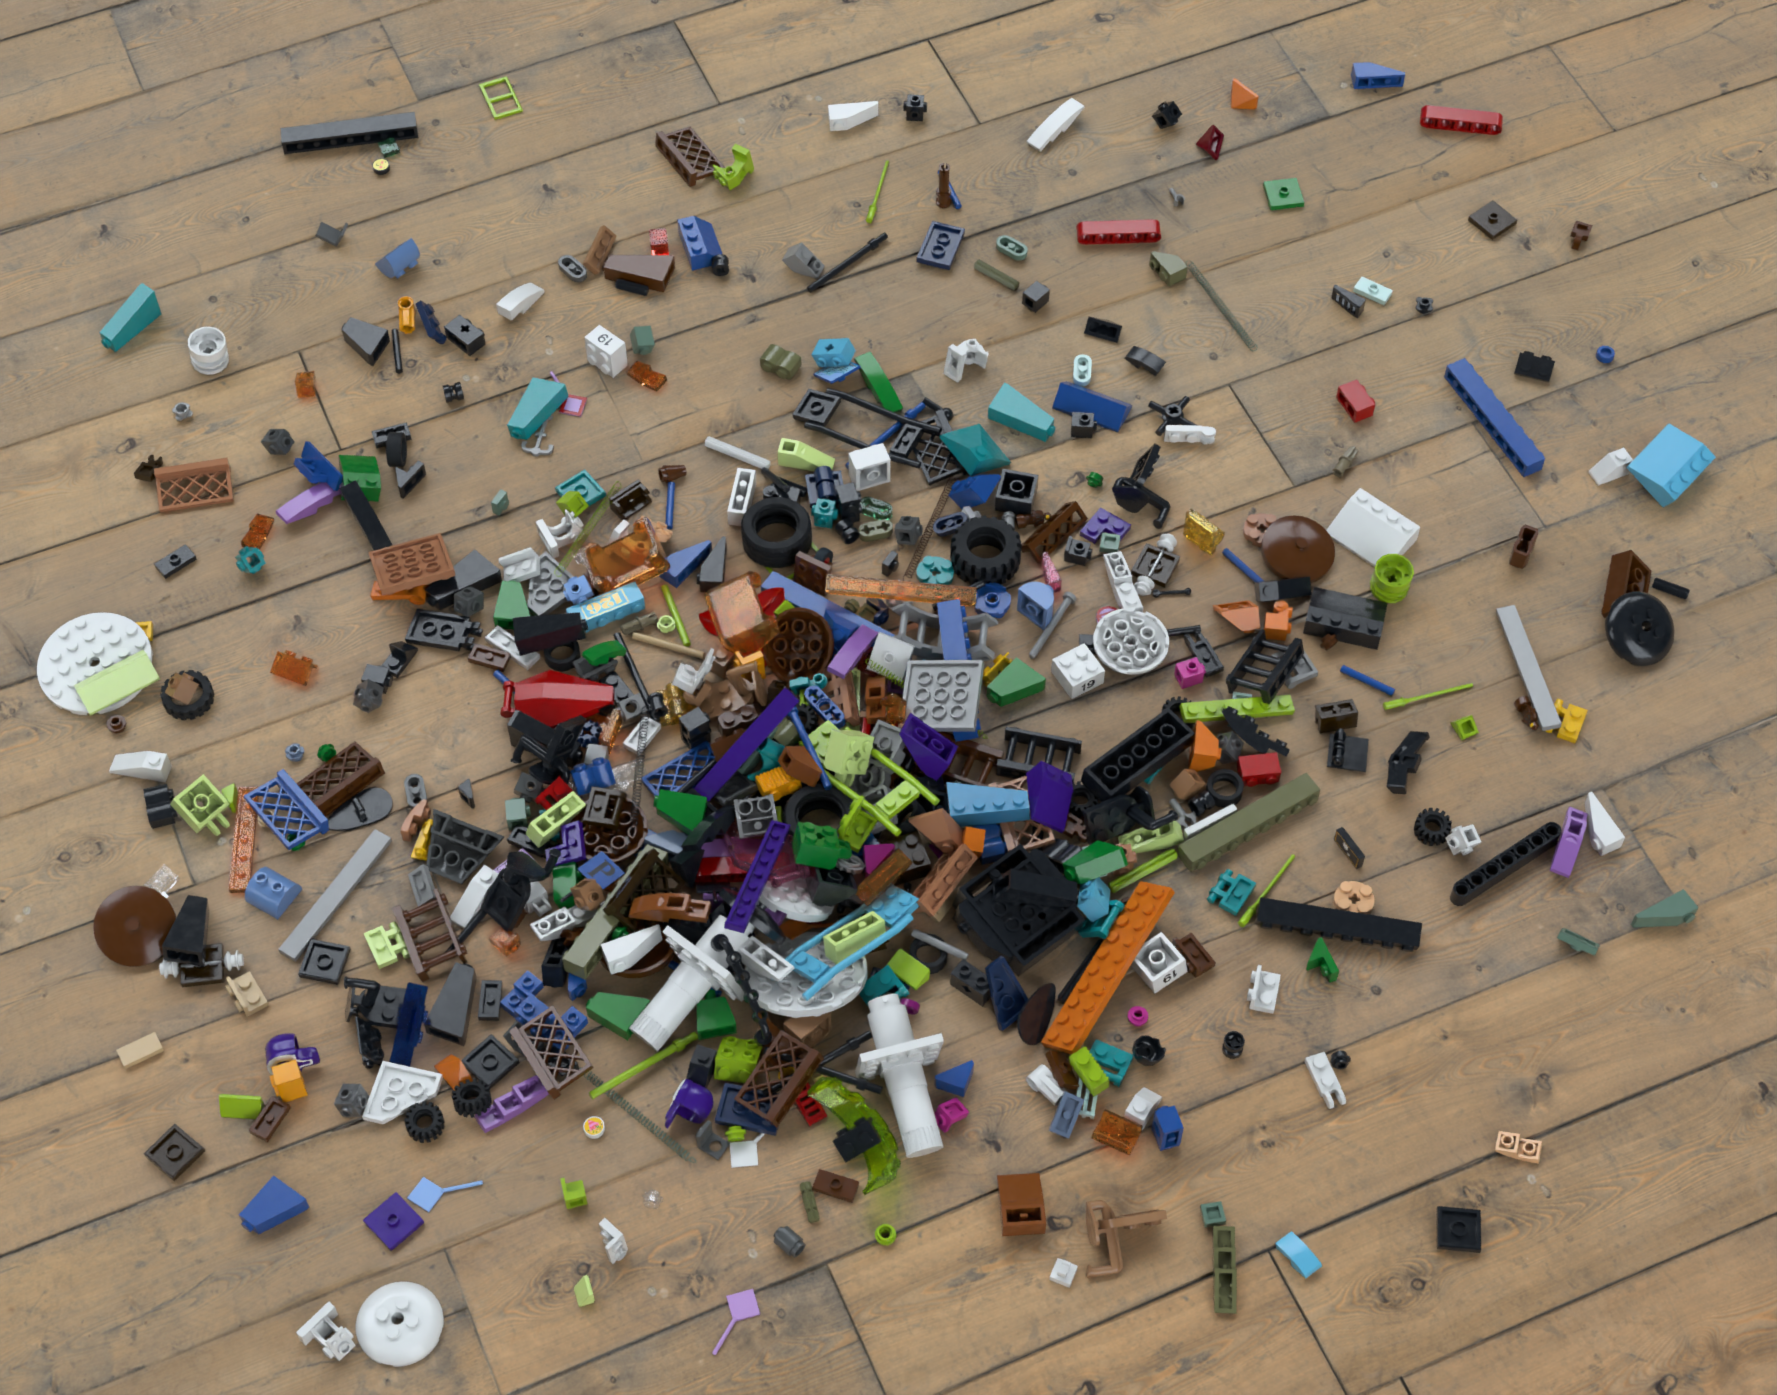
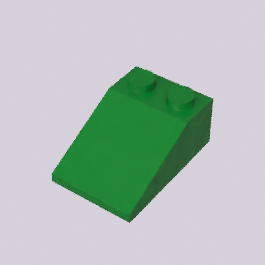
[339,455,381,502]

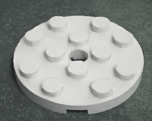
[759,871,834,922]

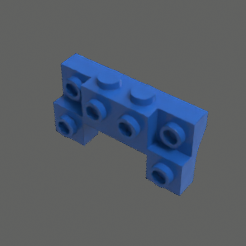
[500,970,588,1050]

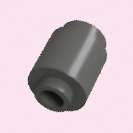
[773,1226,806,1258]

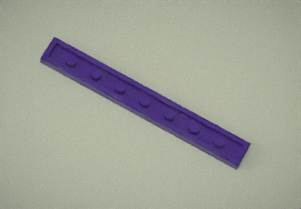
[694,687,800,802]
[724,820,791,933]

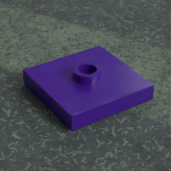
[363,1192,424,1251]

